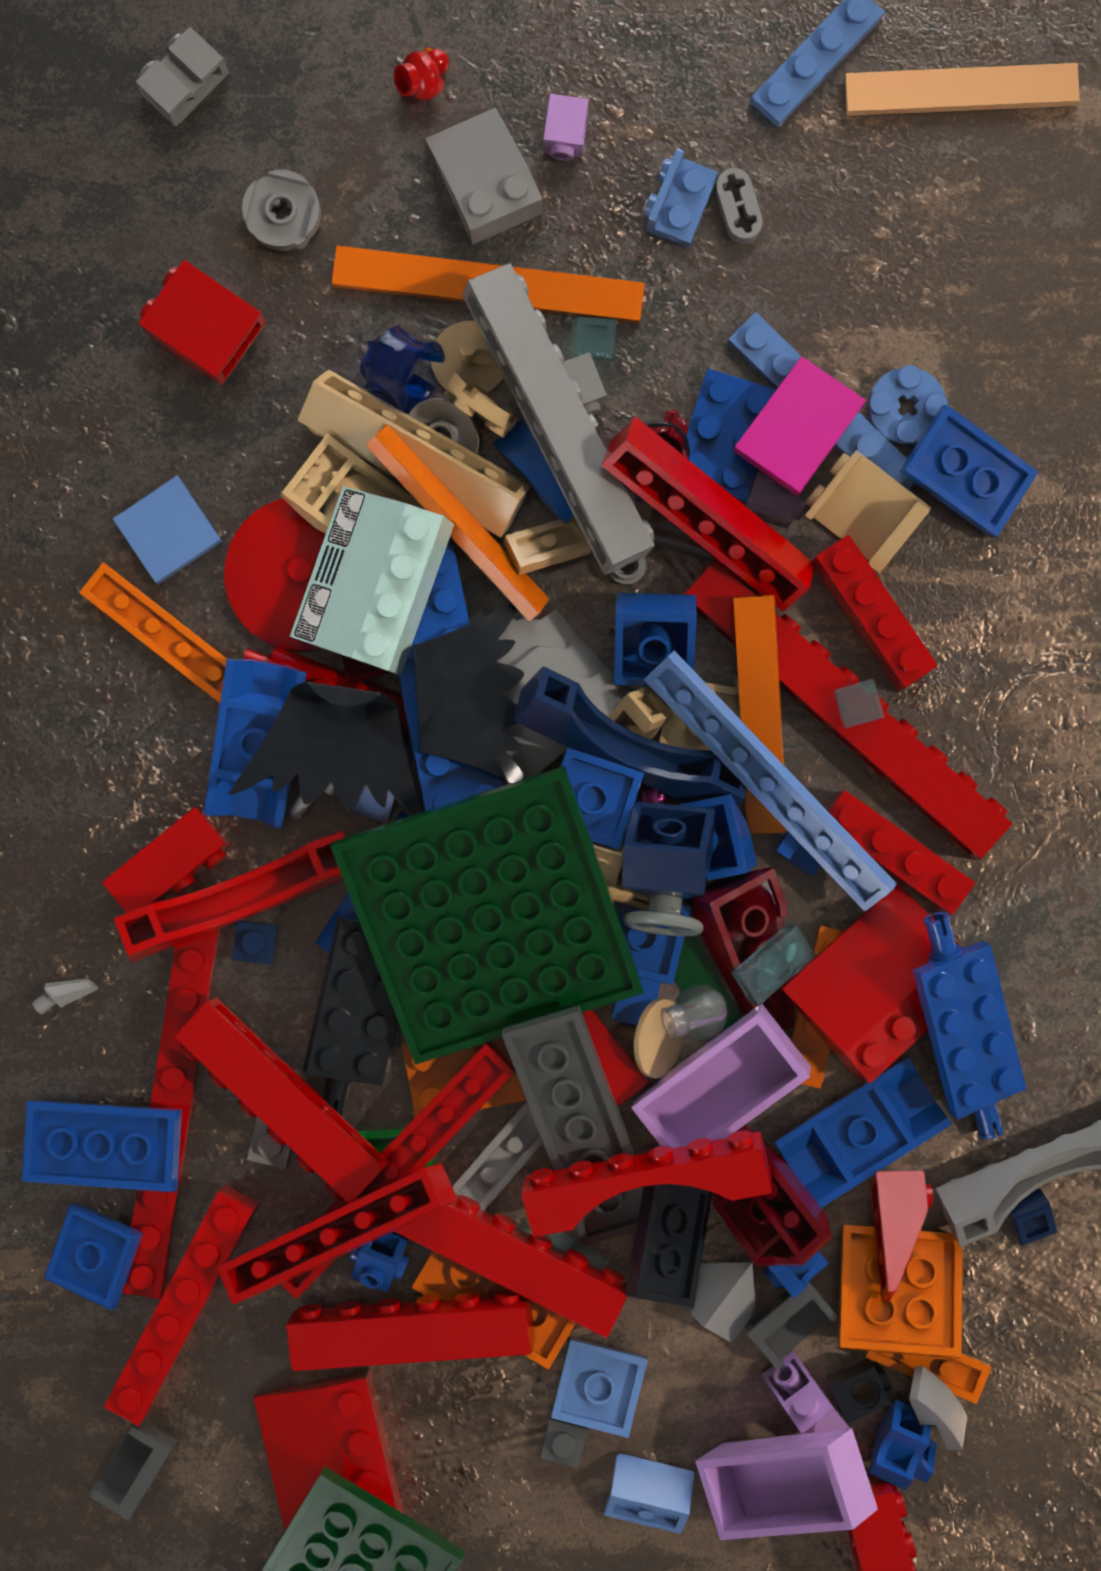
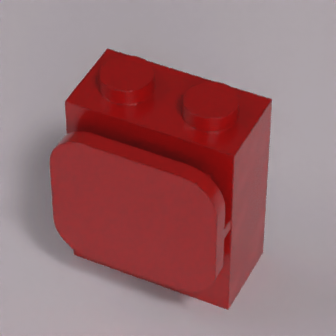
[138,259,267,386]

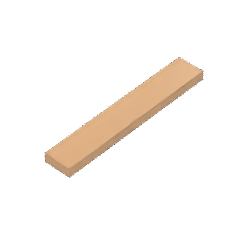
[844,63,1080,116]

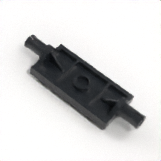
[303,916,398,1116]

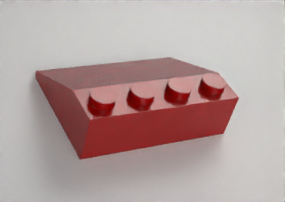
[780,884,962,1083]
[253,1367,404,1531]

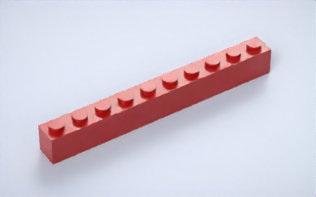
[684,559,1013,860]

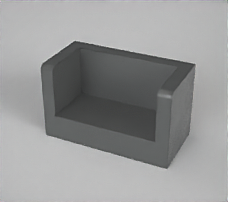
[744,1281,839,1370]
[88,1419,178,1521]

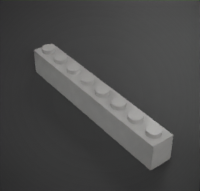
[462,263,655,575]

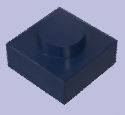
[232,921,278,965]

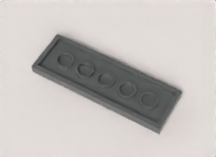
[502,1005,644,1246]

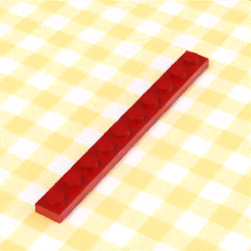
[122,928,220,1299]

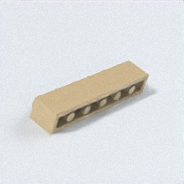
[297,369,532,537]

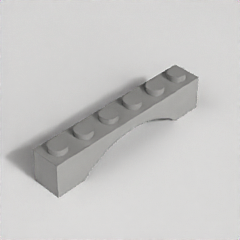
[935,1120,1101,1247]

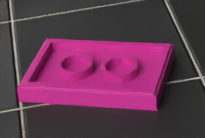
[733,356,866,496]

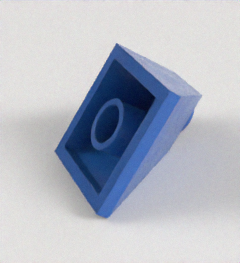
[678,794,758,881]

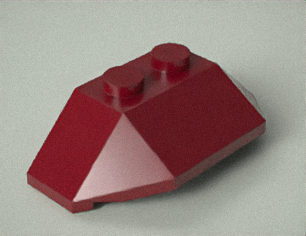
[713,1124,832,1266]

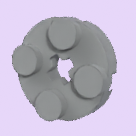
[242,170,321,251]

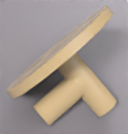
[431,321,504,393]
[616,998,684,1078]

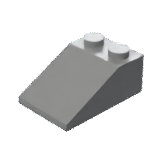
[425,108,543,245]

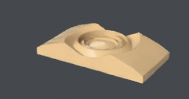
[280,434,422,534]

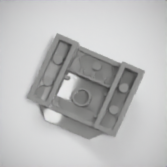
[497,609,628,786]

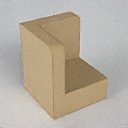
[608,686,674,740]

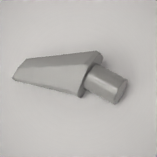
[32,978,98,1015]

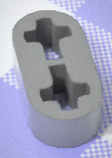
[715,168,763,244]

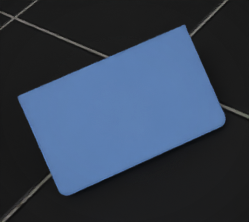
[604,1453,695,1534]

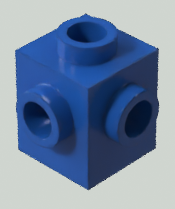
[349,1232,409,1292]

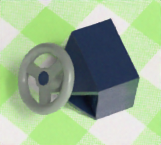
[622,801,715,936]

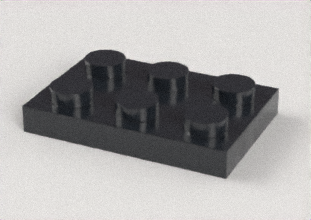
[625,1184,713,1308]

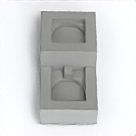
[909,1366,968,1450]

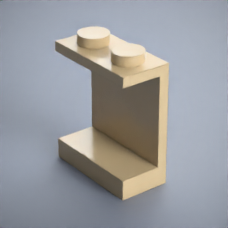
[805,450,931,574]

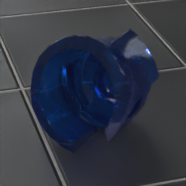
[360,325,445,414]

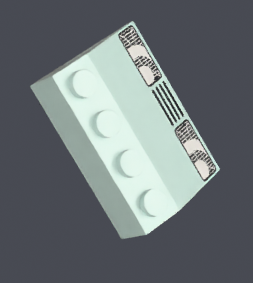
[290,486,454,676]

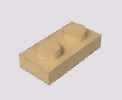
[504,516,591,575]

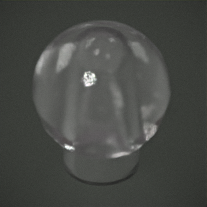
[661,985,728,1040]

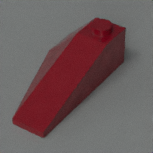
[687,867,795,1031]

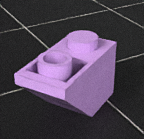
[761,1350,850,1434]

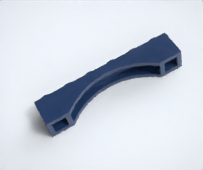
[513,666,747,805]

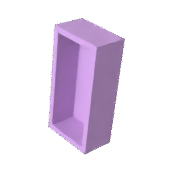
[631,1003,811,1148]
[695,1428,878,1540]

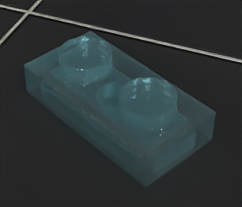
[731,923,816,1006]

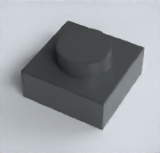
[540,1416,588,1469]

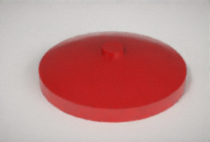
[224,498,326,653]

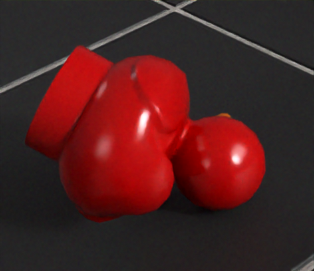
[394,47,449,101]

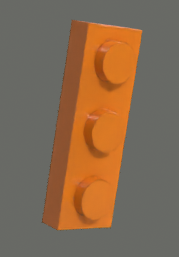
[863,1351,992,1404]

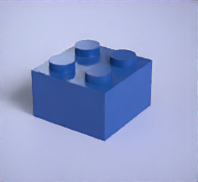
[614,593,697,686]

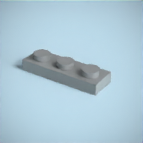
[452,1101,543,1211]

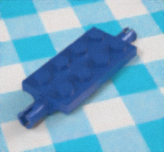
[913,912,1027,1140]

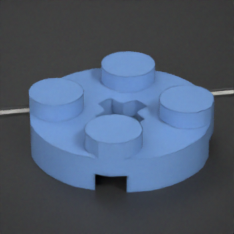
[868,365,948,446]

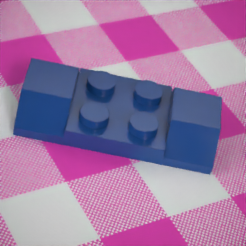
[203,658,307,829]
[774,1056,952,1208]

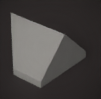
[682,1262,756,1343]

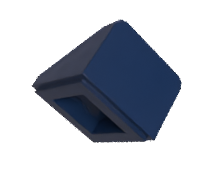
[1008,1188,1057,1246]

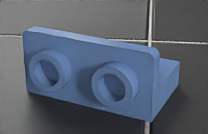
[643,148,719,248]

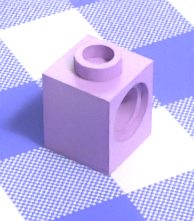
[543,94,589,161]

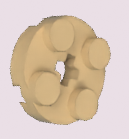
[444,373,520,438]

